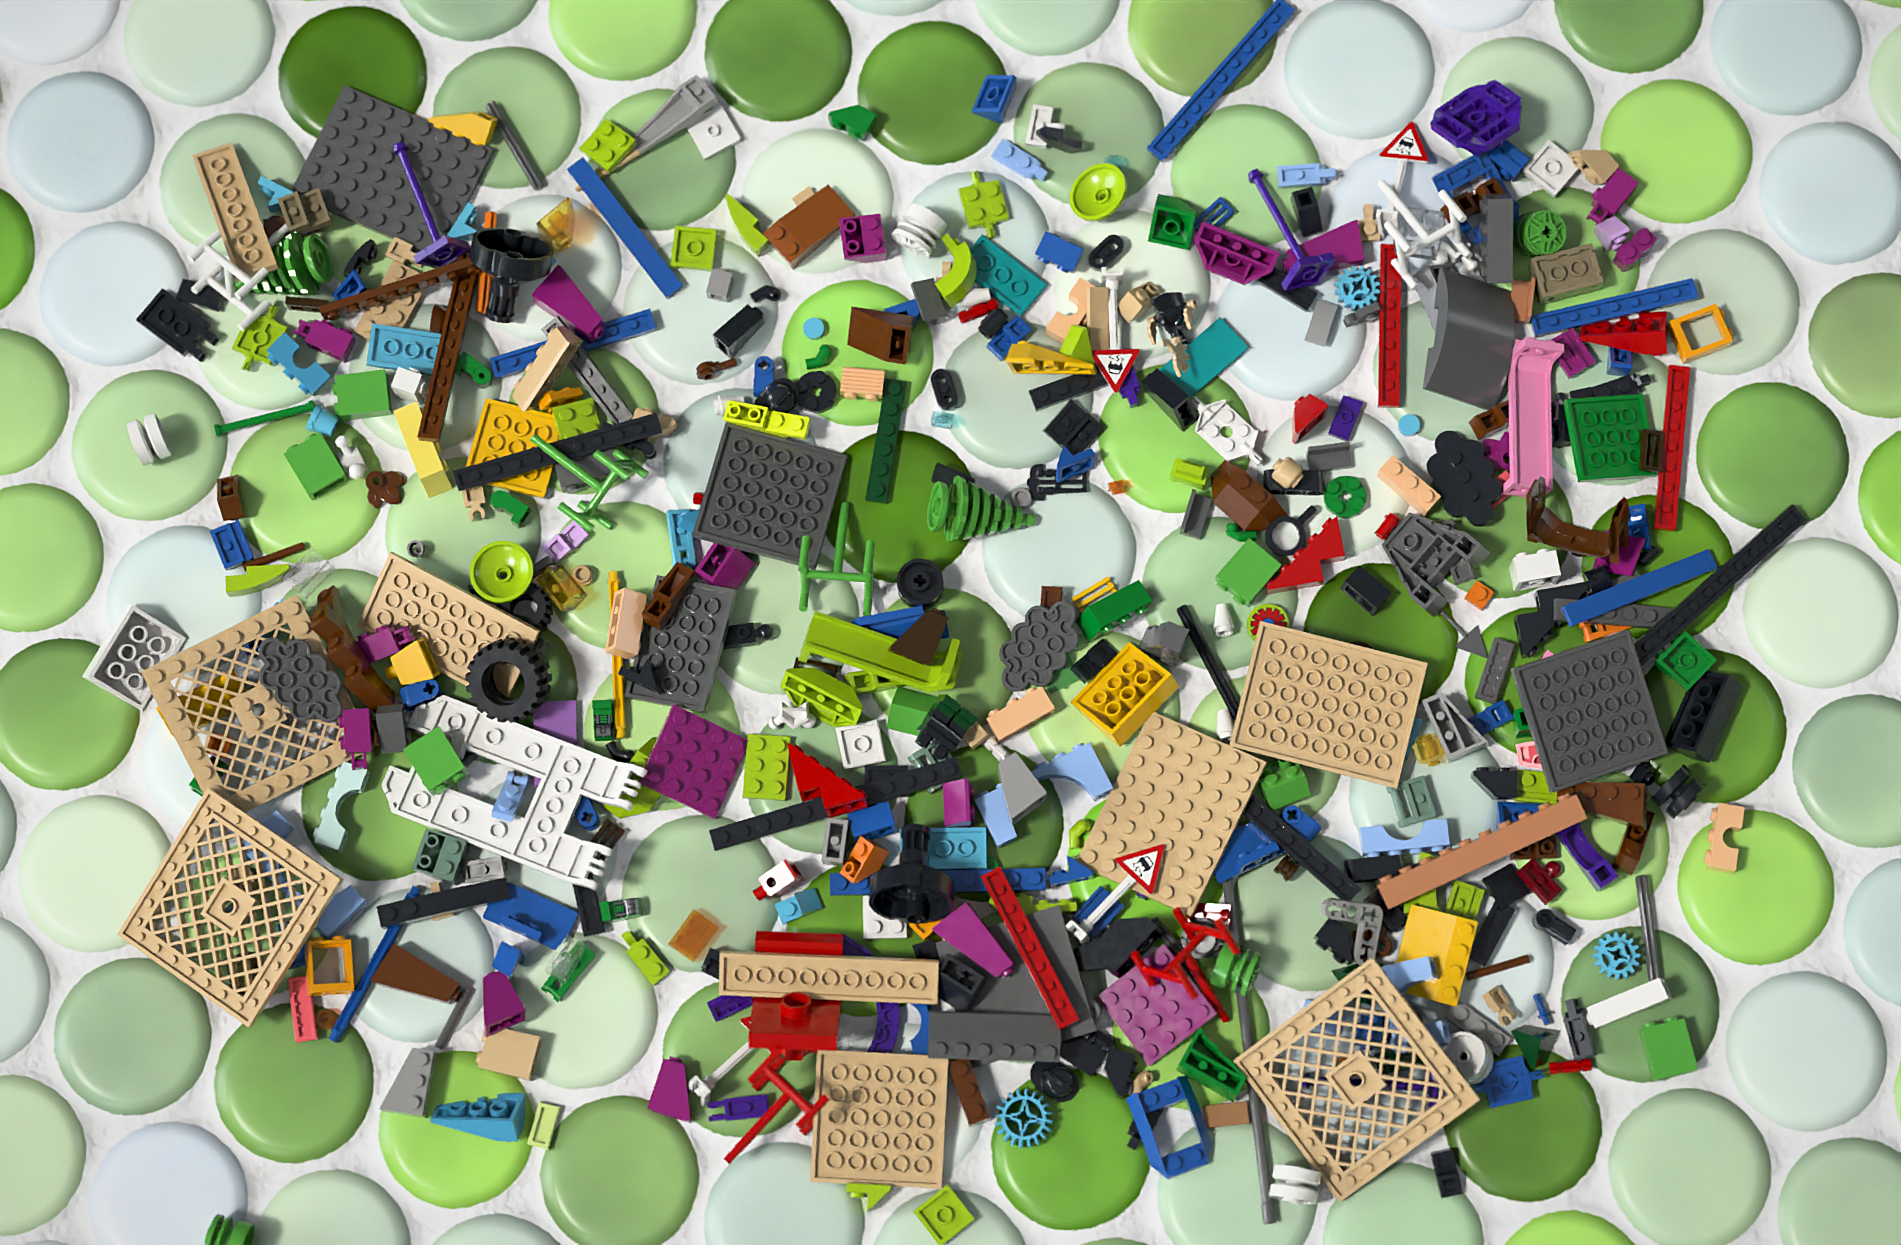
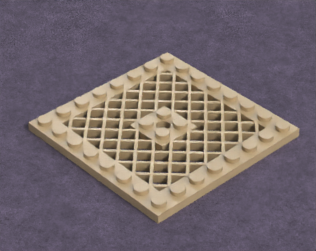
[141,594,375,822]
[117,788,343,1028]
[1233,957,1480,1202]

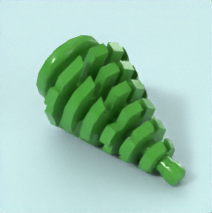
[234,232,333,296]
[927,475,1035,543]

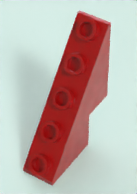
[1264,517,1345,595]
[787,743,868,818]

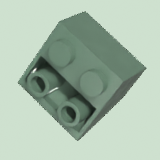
[412,828,470,886]

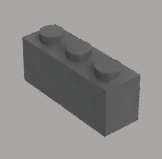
[554,447,620,494]

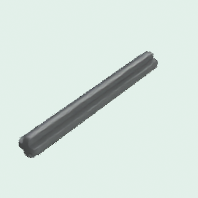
[486,101,543,190]
[1635,875,1661,982]

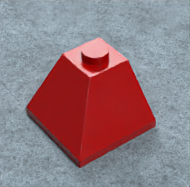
[1292,394,1328,444]

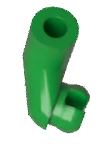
[805,344,832,370]
[1225,523,1257,542]

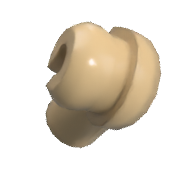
[1132,1071,1154,1094]

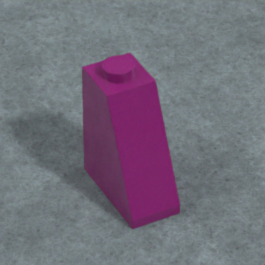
[483,971,525,1037]
[647,1056,691,1123]

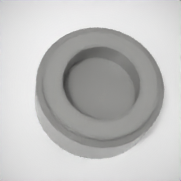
[1010,487,1032,509]

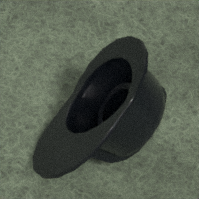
[754,378,800,413]
[1030,1061,1079,1102]

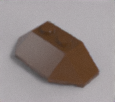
[1211,460,1288,531]

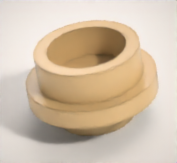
[572,565,593,586]

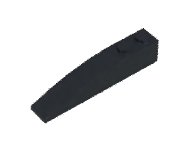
[376,878,511,929]

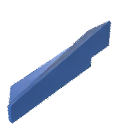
[851,606,949,639]

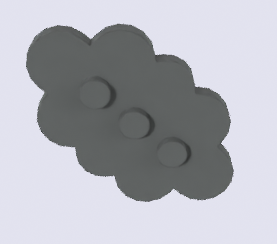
[999,601,1079,692]
[258,637,342,722]

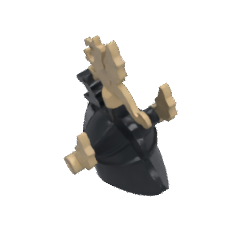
[1147,292,1198,377]

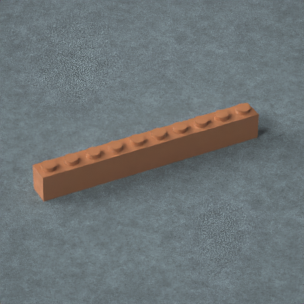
[1376,792,1587,909]

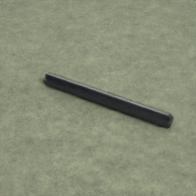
[1177,605,1239,720]

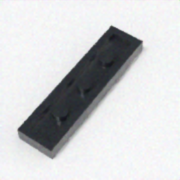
[1029,366,1109,412]

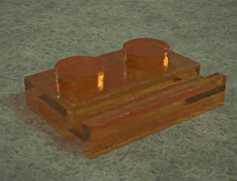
[668,909,719,963]

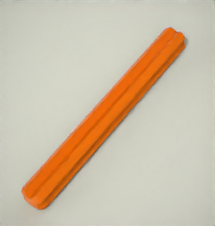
[475,211,498,314]

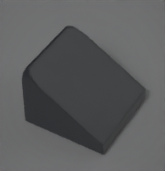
[1584,566,1613,595]

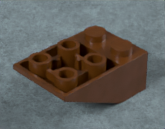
[847,306,914,365]

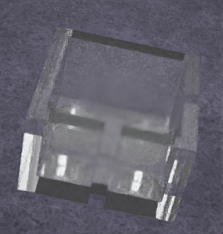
[1393,207,1446,261]

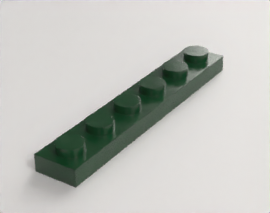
[865,378,907,504]

